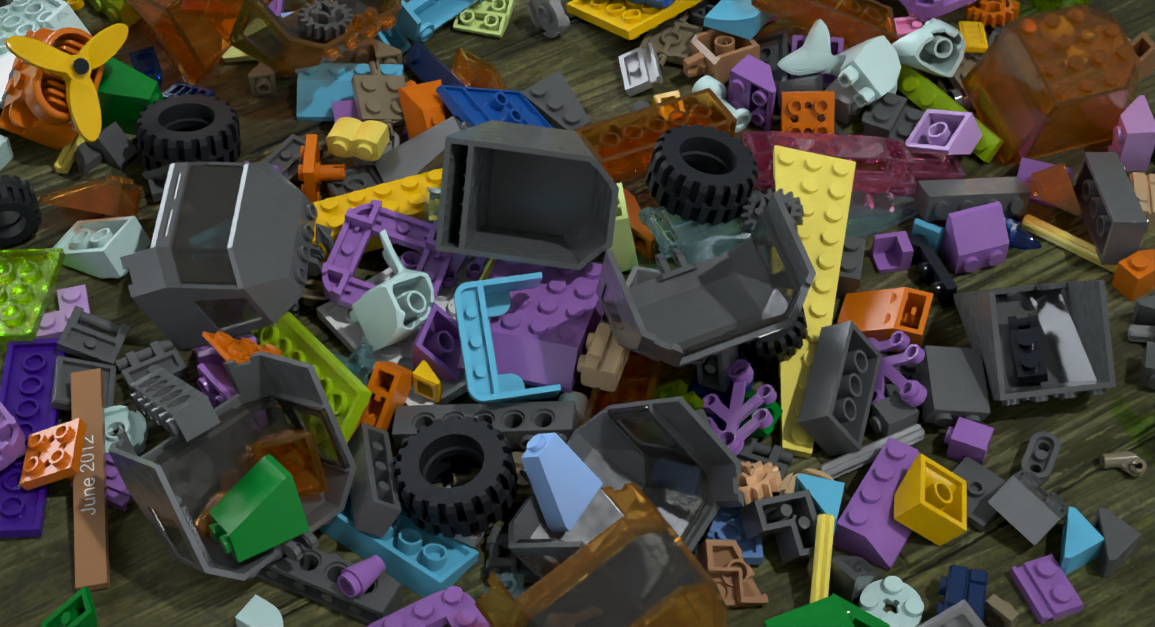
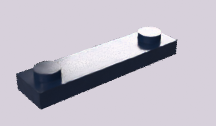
[403,41,470,87]

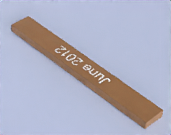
[71,368,110,592]

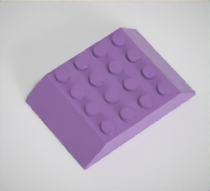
[458,259,621,393]

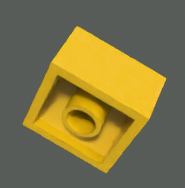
[894,454,967,546]

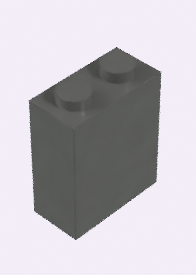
[915,345,991,426]

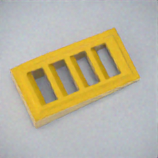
[957,21,988,54]

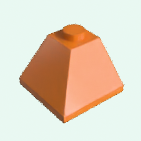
[397,79,450,140]

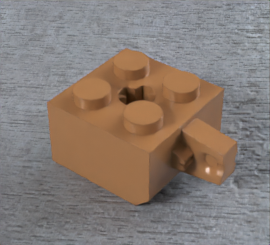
[683,29,760,84]

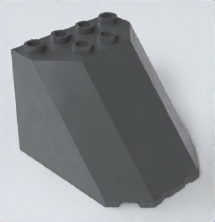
[953,280,1116,405]

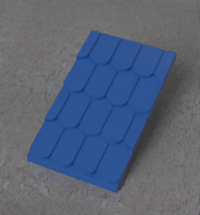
[436,85,553,128]

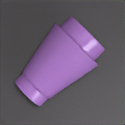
[337,555,386,598]

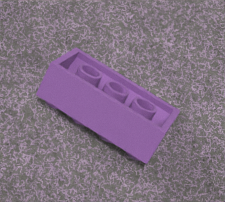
[833,437,920,571]

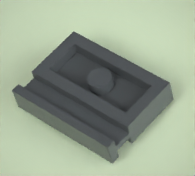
[262,134,324,184]

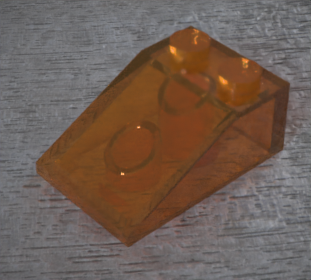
[38,175,142,218]

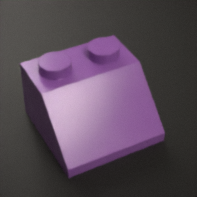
[940,201,1009,275]

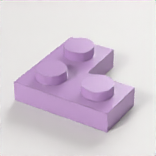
[31,284,93,339]

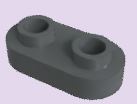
[1019,431,1061,484]

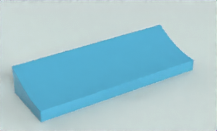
[703,0,786,40]
[318,492,479,598]

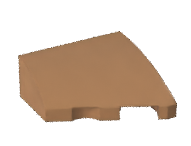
[697,539,768,608]

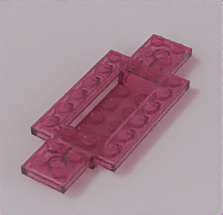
[740,131,966,196]

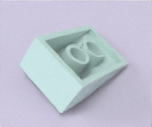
[46,216,151,279]

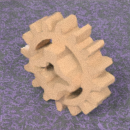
[738,461,782,505]

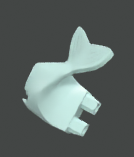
[889,18,966,94]
[777,19,901,108]
[349,229,434,352]

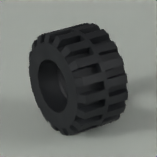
[0,174,42,248]
[737,287,807,364]

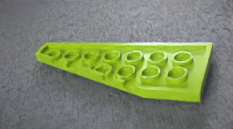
[243,300,372,457]

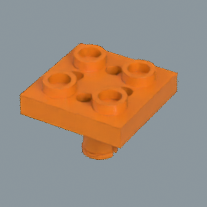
[780,91,835,146]
[298,134,346,203]
[20,418,87,491]

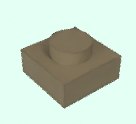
[983,594,1020,627]

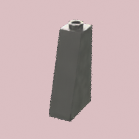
[373,116,472,183]

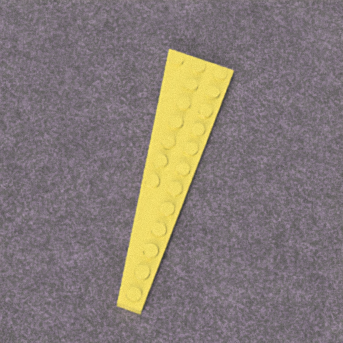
[773,145,856,459]

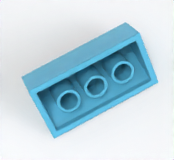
[297,62,404,121]

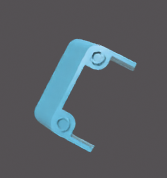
[389,0,485,42]
[454,272,561,403]

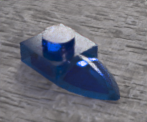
[129,46,162,89]
[1004,216,1042,250]

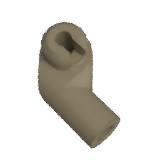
[1100,451,1147,477]

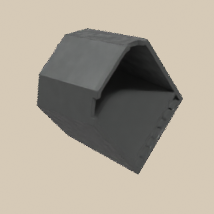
[435,120,619,271]

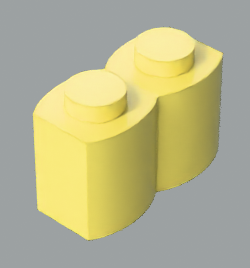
[326,117,390,161]

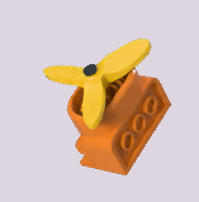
[0,23,128,150]

